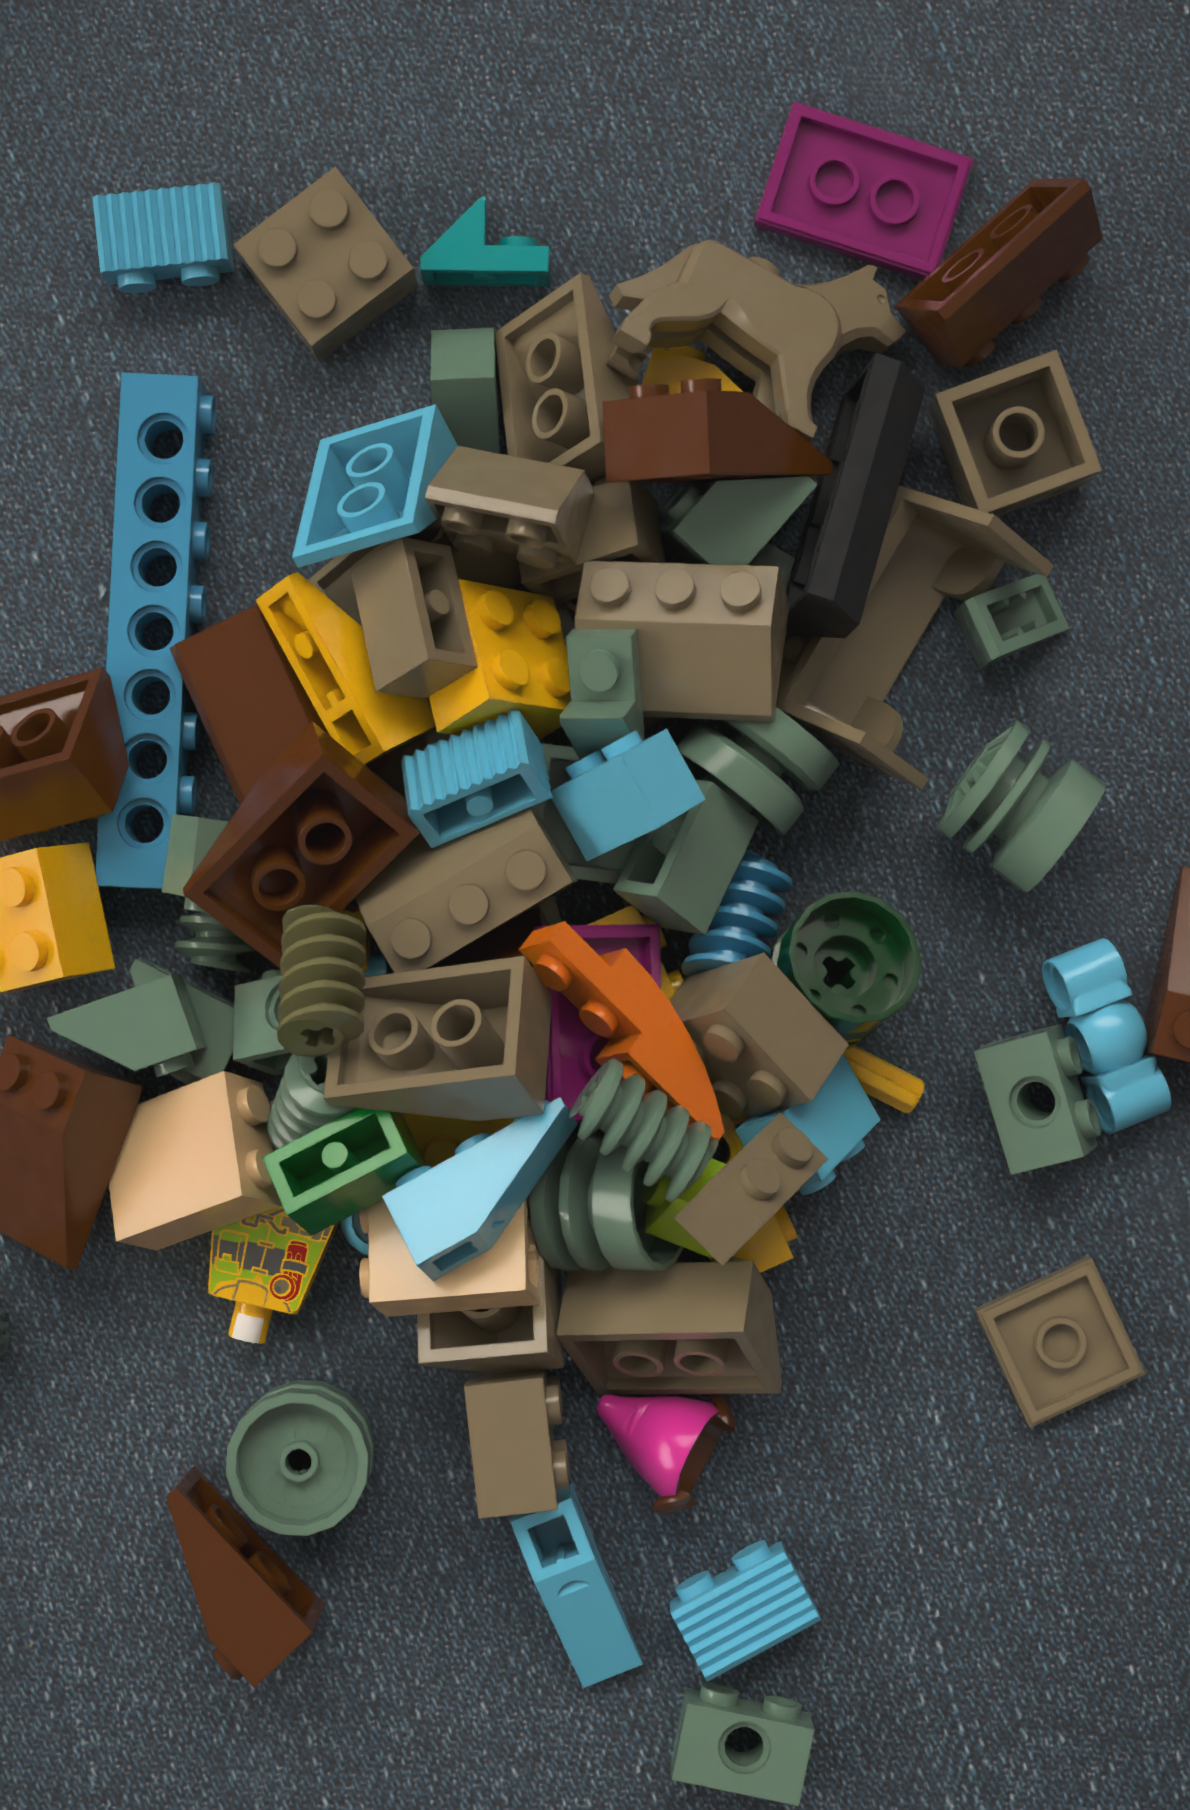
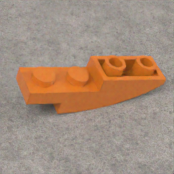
[519,921,725,1142]

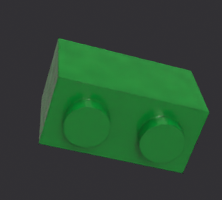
[262,1108,425,1236]

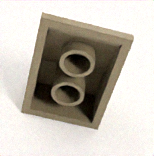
[495,273,639,487]
[323,956,552,1121]

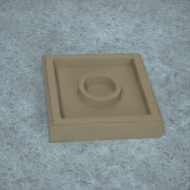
[973,1256,1145,1428]

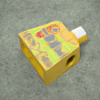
[208,1201,339,1344]

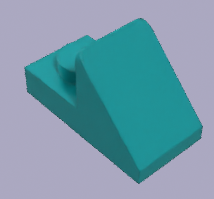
[420,196,550,287]

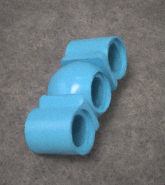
[1042,938,1171,1135]

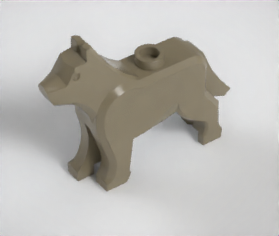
[606,240,906,442]

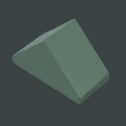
[430,327,500,454]
[953,574,1070,670]

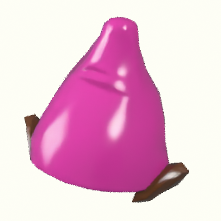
[596,1394,735,1514]

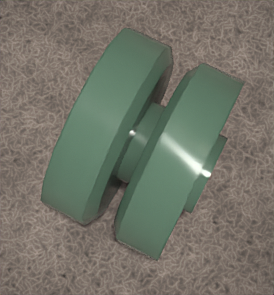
[677,707,840,837]
[226,1380,376,1536]

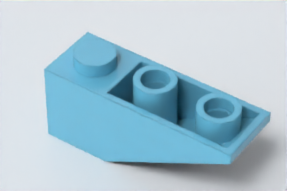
[382,1097,578,1281]
[510,1484,643,1688]

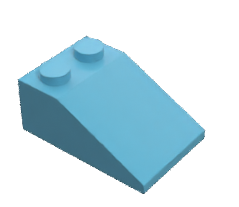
[292,404,458,568]

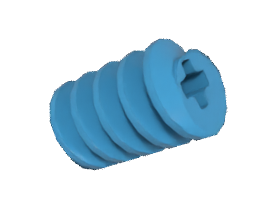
[681,850,793,977]

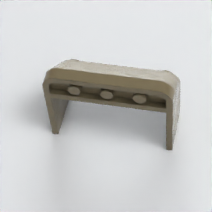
[776,486,1054,790]

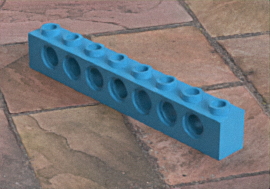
[95,372,217,890]

